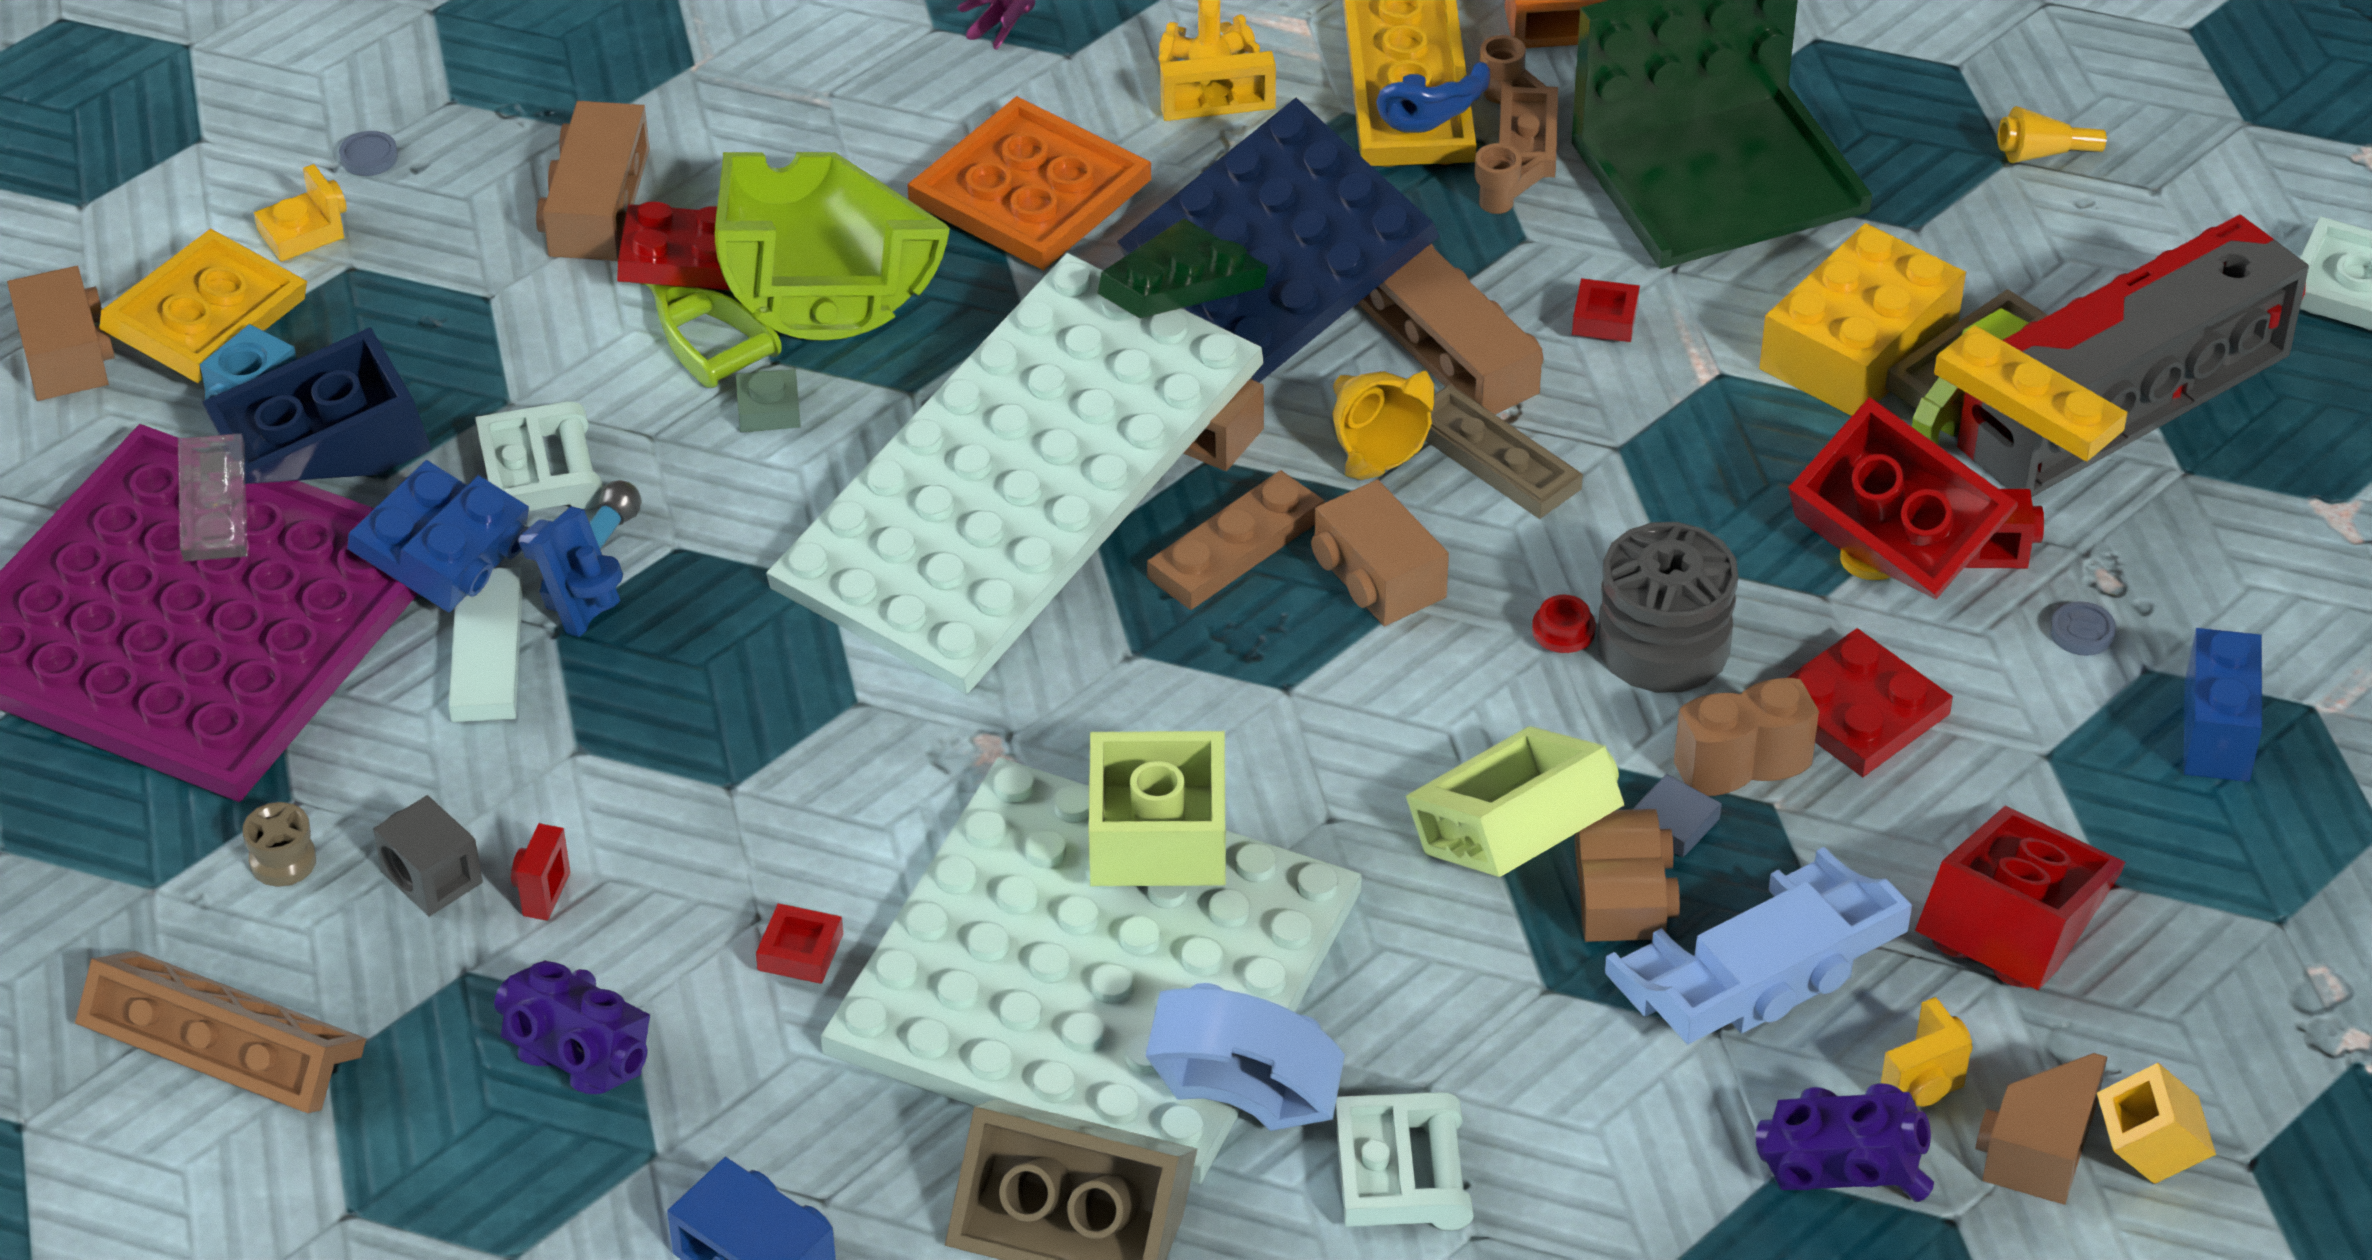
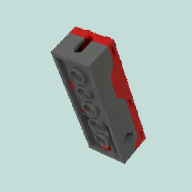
[1957,214,2309,497]

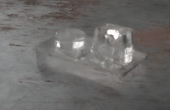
[178,434,248,561]

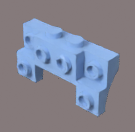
[1605,847,1912,1045]

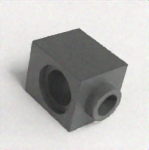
[373,795,483,917]

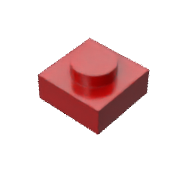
[1572,278,1640,342]
[511,823,571,921]
[756,903,844,984]

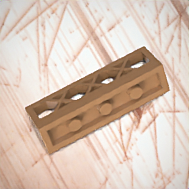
[75,951,367,1113]

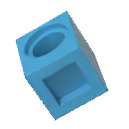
[200,324,297,400]

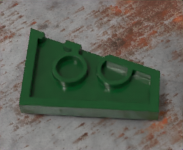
[1097,218,1268,319]

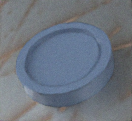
[339,131,398,176]
[2050,601,2116,656]

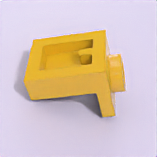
[254,164,347,262]

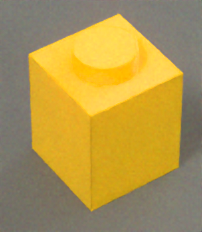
[2097,1063,2216,1184]

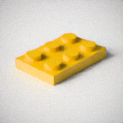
[99,228,307,383]

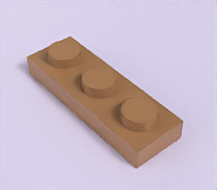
[1147,470,1324,610]

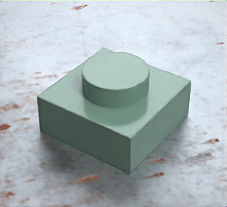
[736,369,801,433]

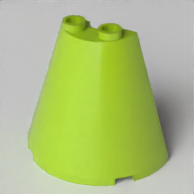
[715,152,950,341]

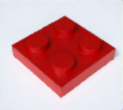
[617,201,731,290]
[1787,628,1953,778]

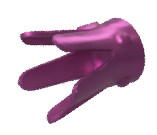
[957,0,1035,50]

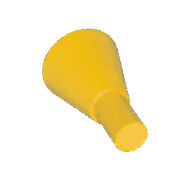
[1997,106,2107,163]

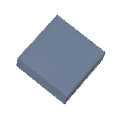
[1633,774,1722,858]

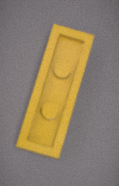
[1934,325,2128,462]

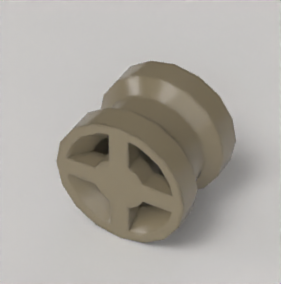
[243,802,316,887]

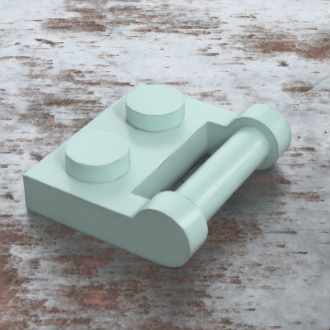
[475,402,603,511]
[1335,1092,1474,1231]

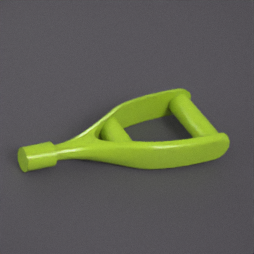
[640,283,782,388]

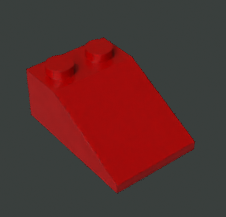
[1788,397,2018,600]
[1915,805,2126,990]

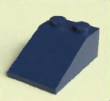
[202,327,432,484]

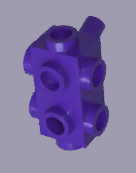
[494,960,650,1094]
[1755,1083,1934,1202]

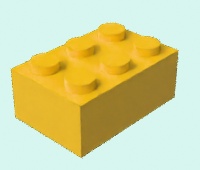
[1759,223,1966,416]

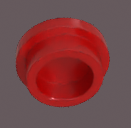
[1532,594,1596,653]

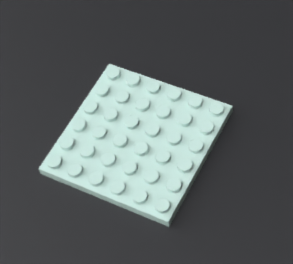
[821,757,1362,1185]

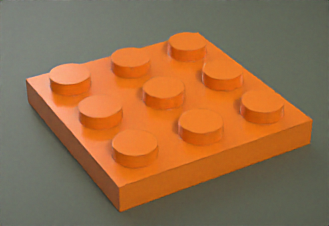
[907,96,1152,271]

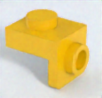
[1881,997,1973,1107]

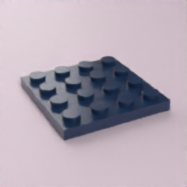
[1117,97,1440,383]

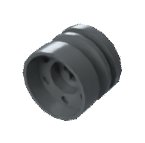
[1597,522,1739,693]

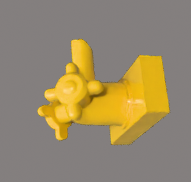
[1158,0,1276,121]

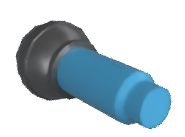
[589,480,642,550]

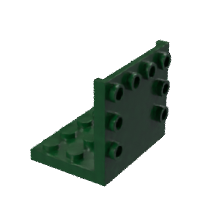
[1571,0,1872,269]

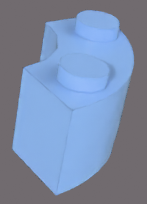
[1145,983,1345,1131]

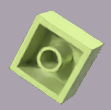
[1088,731,1226,886]

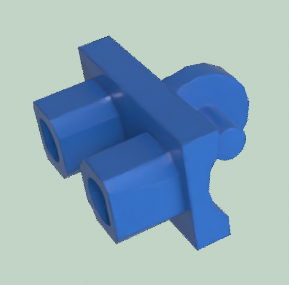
[518,506,623,637]

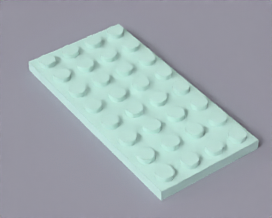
[766,253,1263,695]

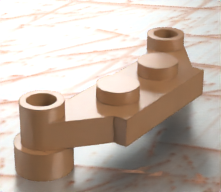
[1475,35,1558,214]

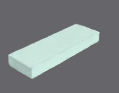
[449,567,523,722]

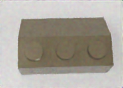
[945,1099,1198,1260]

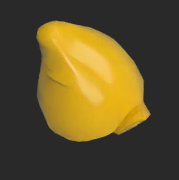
[1332,370,1434,480]

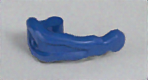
[1376,62,1490,133]

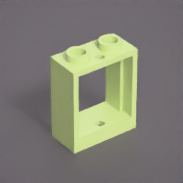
[1406,726,1624,877]

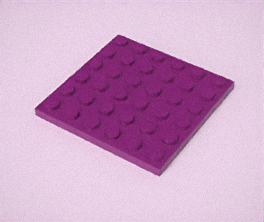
[0,424,418,802]

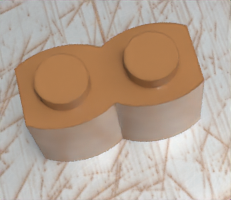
[1674,678,1819,796]
[1575,809,1680,942]

